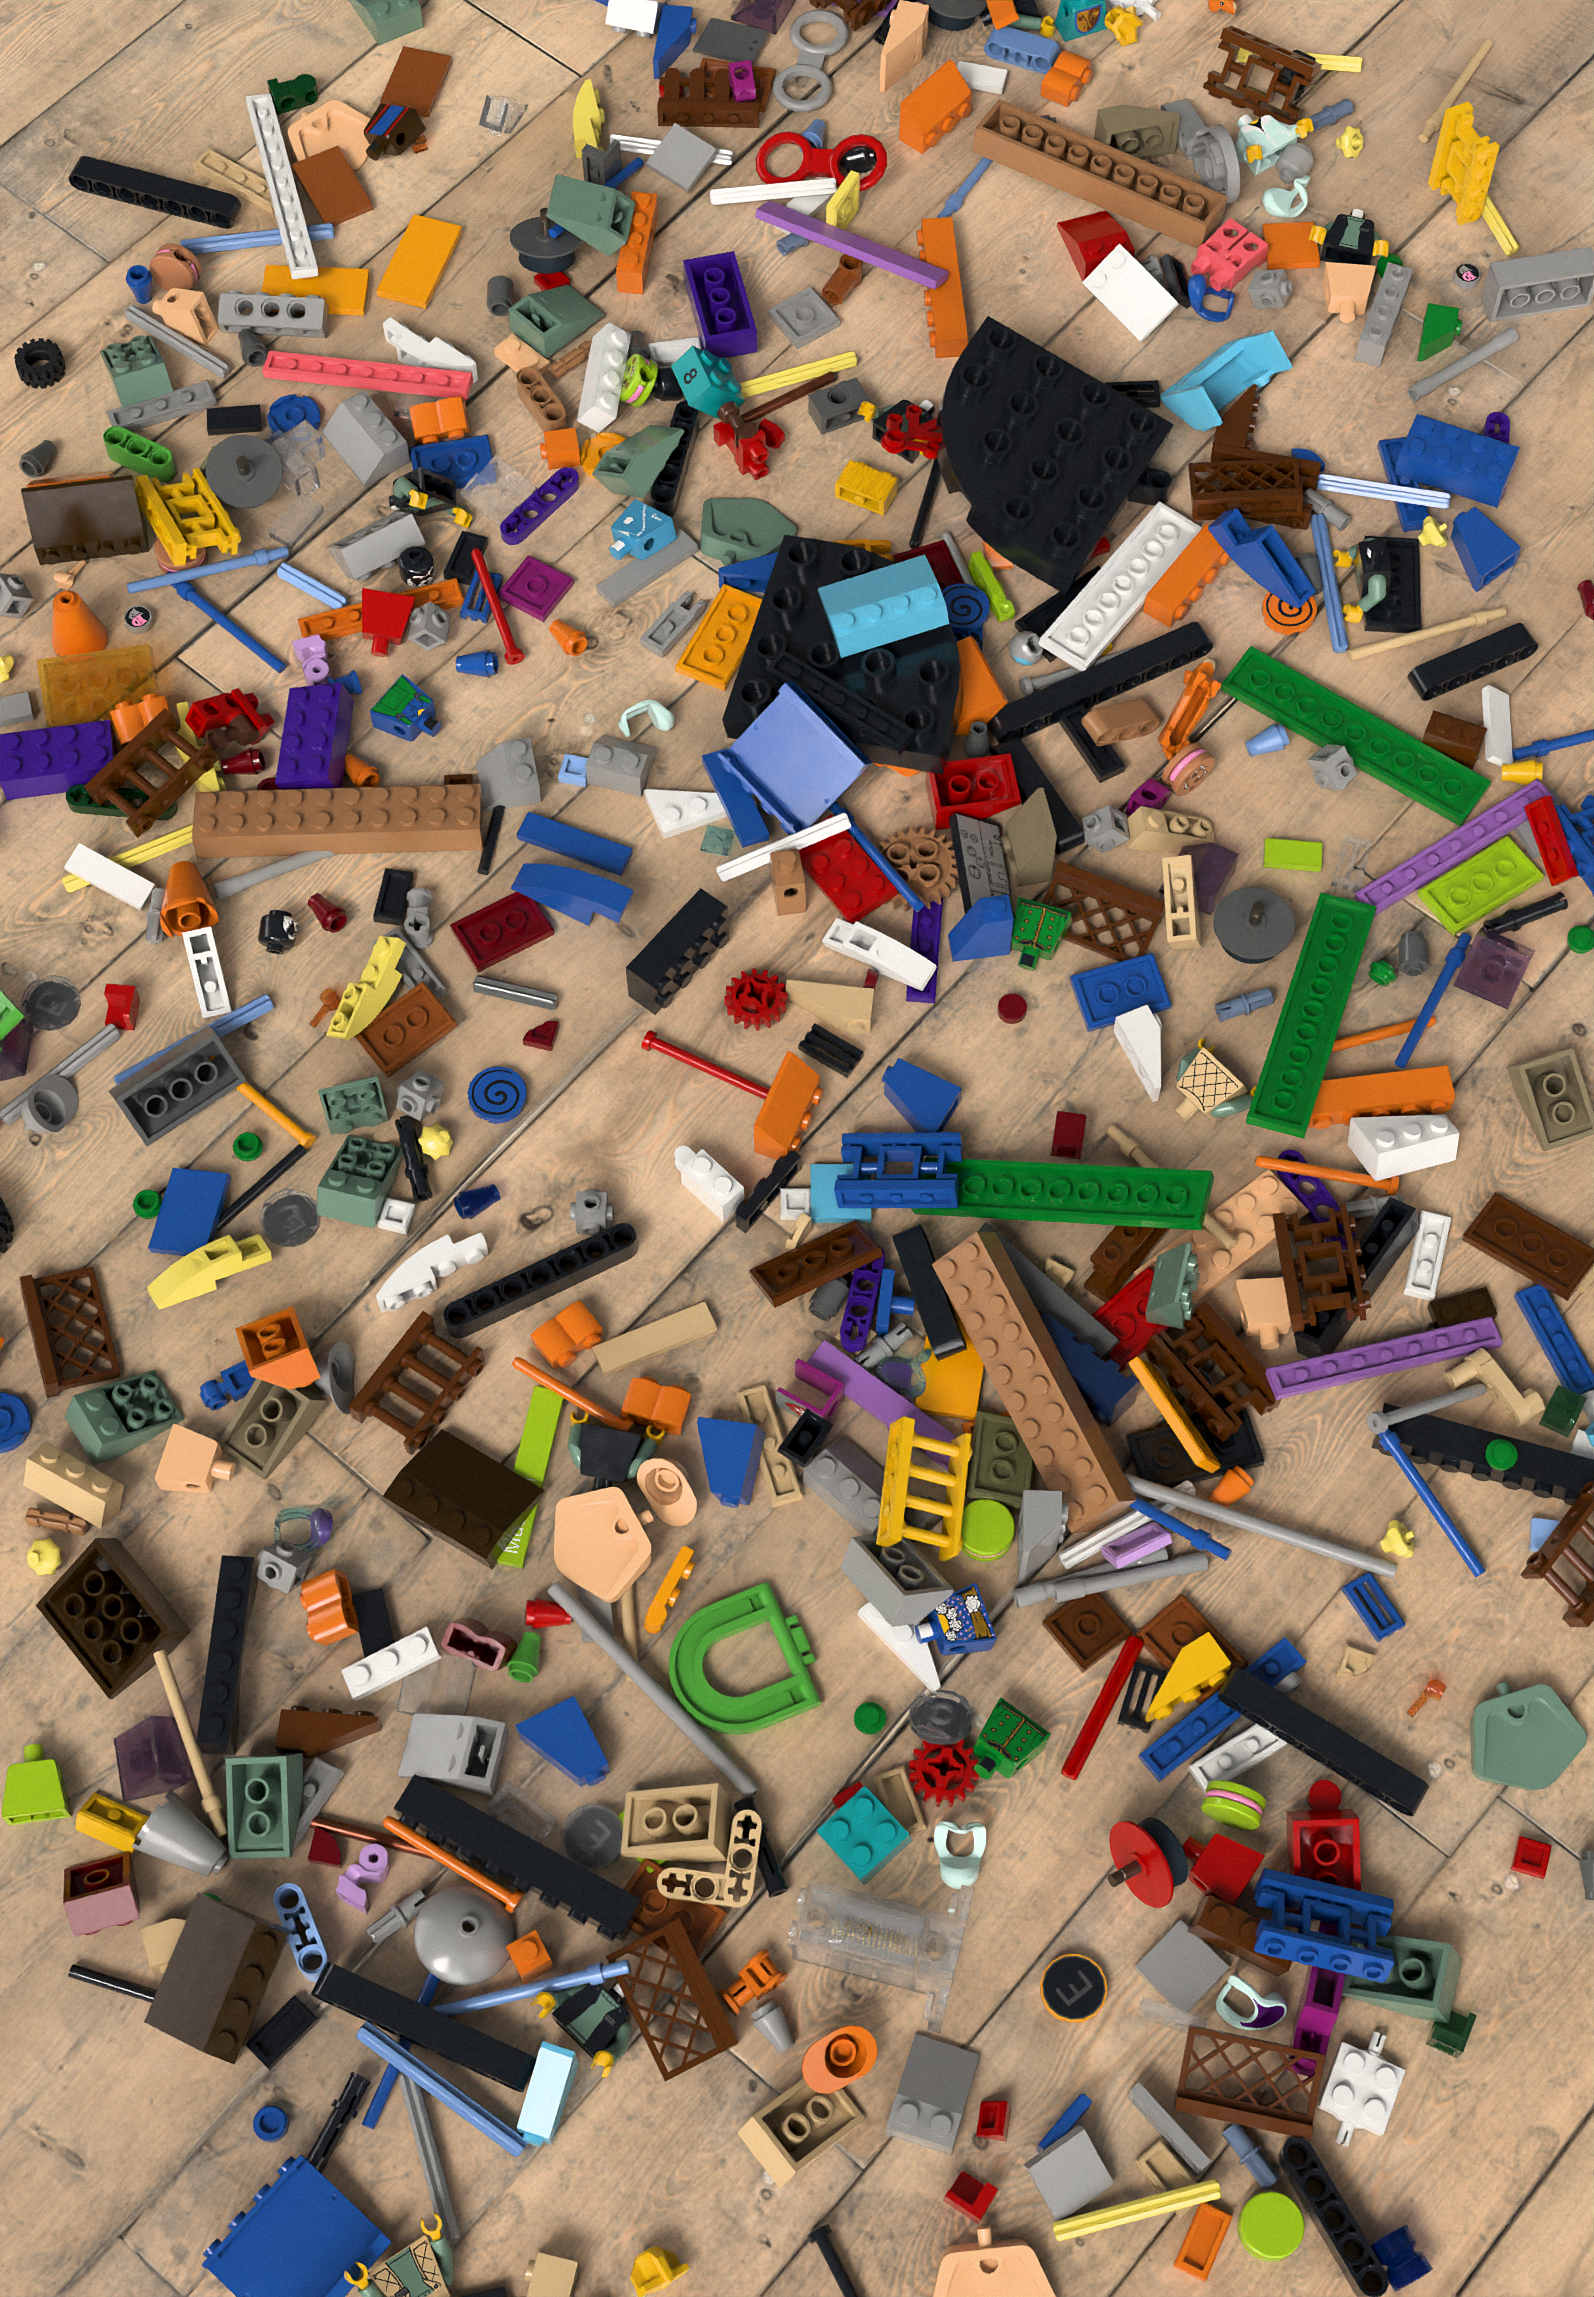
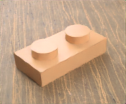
[494,333,550,375]

